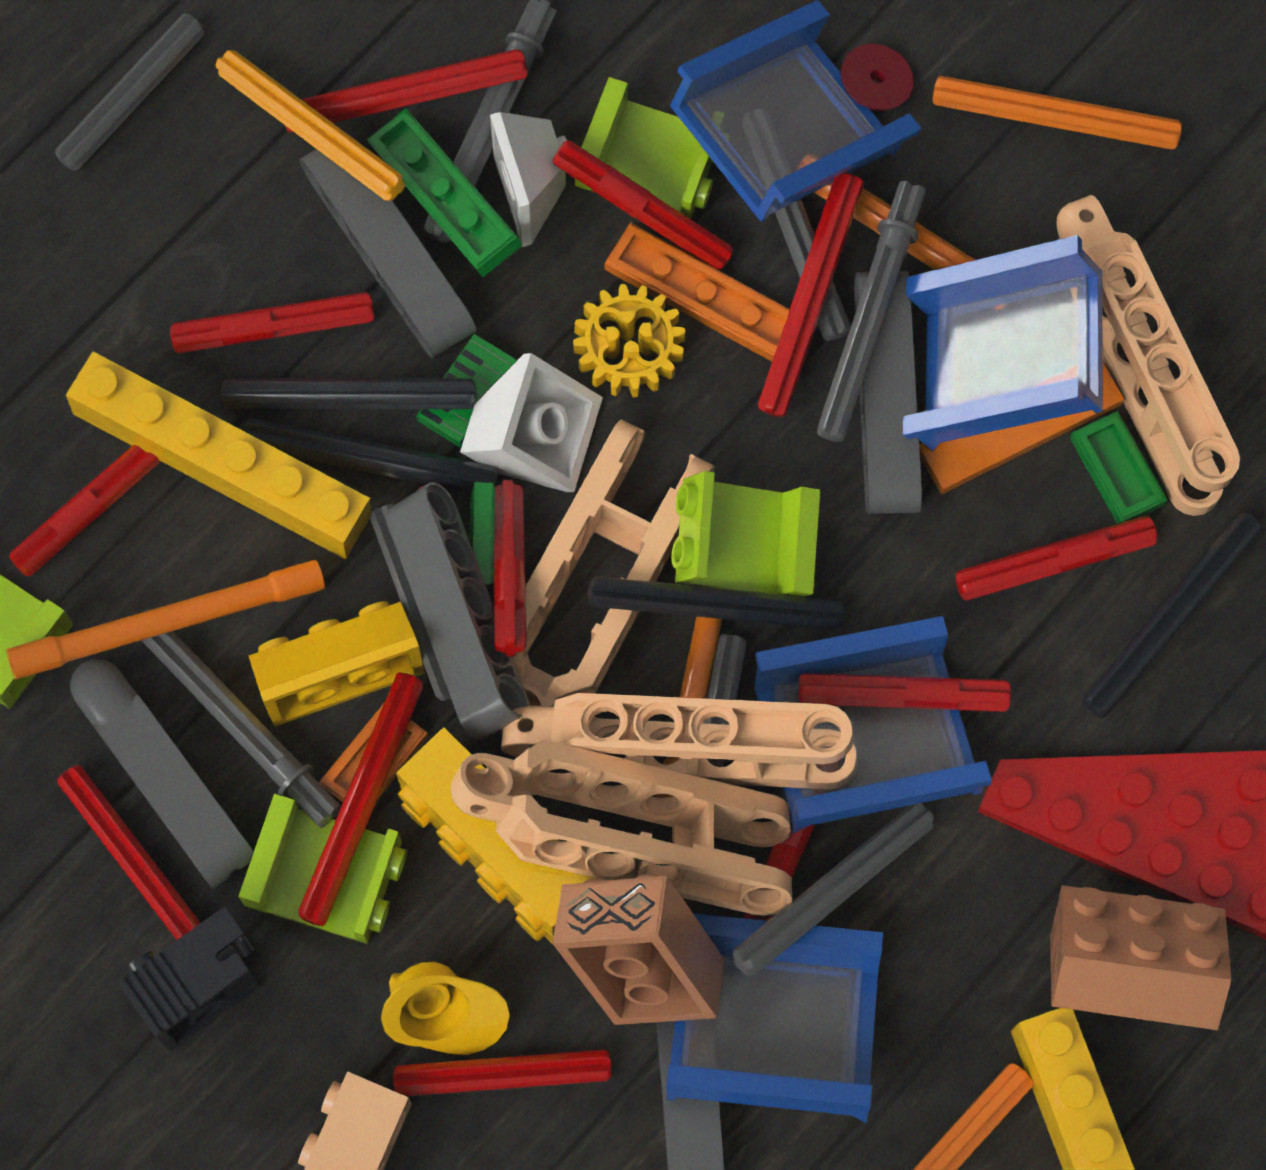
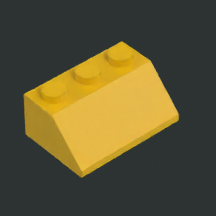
[249,601,425,727]

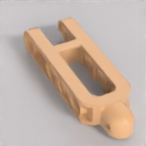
[1057,195,1240,516]
[499,419,715,733]
[501,693,858,789]
[450,739,792,916]

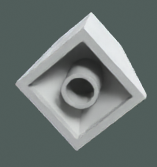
[490,112,567,247]
[460,353,603,492]

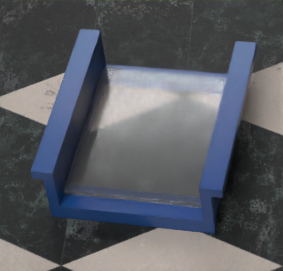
[670,0,922,222]
[903,235,1103,452]
[754,616,992,834]
[666,913,883,1123]

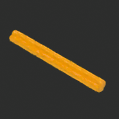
[215,50,405,201]

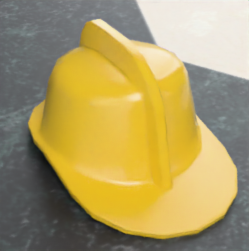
[381,962,510,1055]

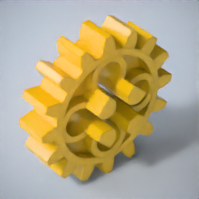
[573,284,685,398]

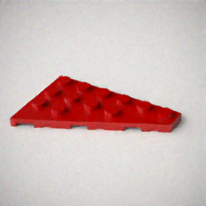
[977,750,1266,939]

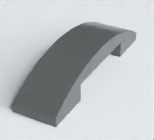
[656,1019,724,1170]

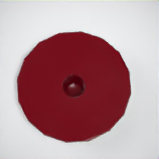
[841,44,913,111]

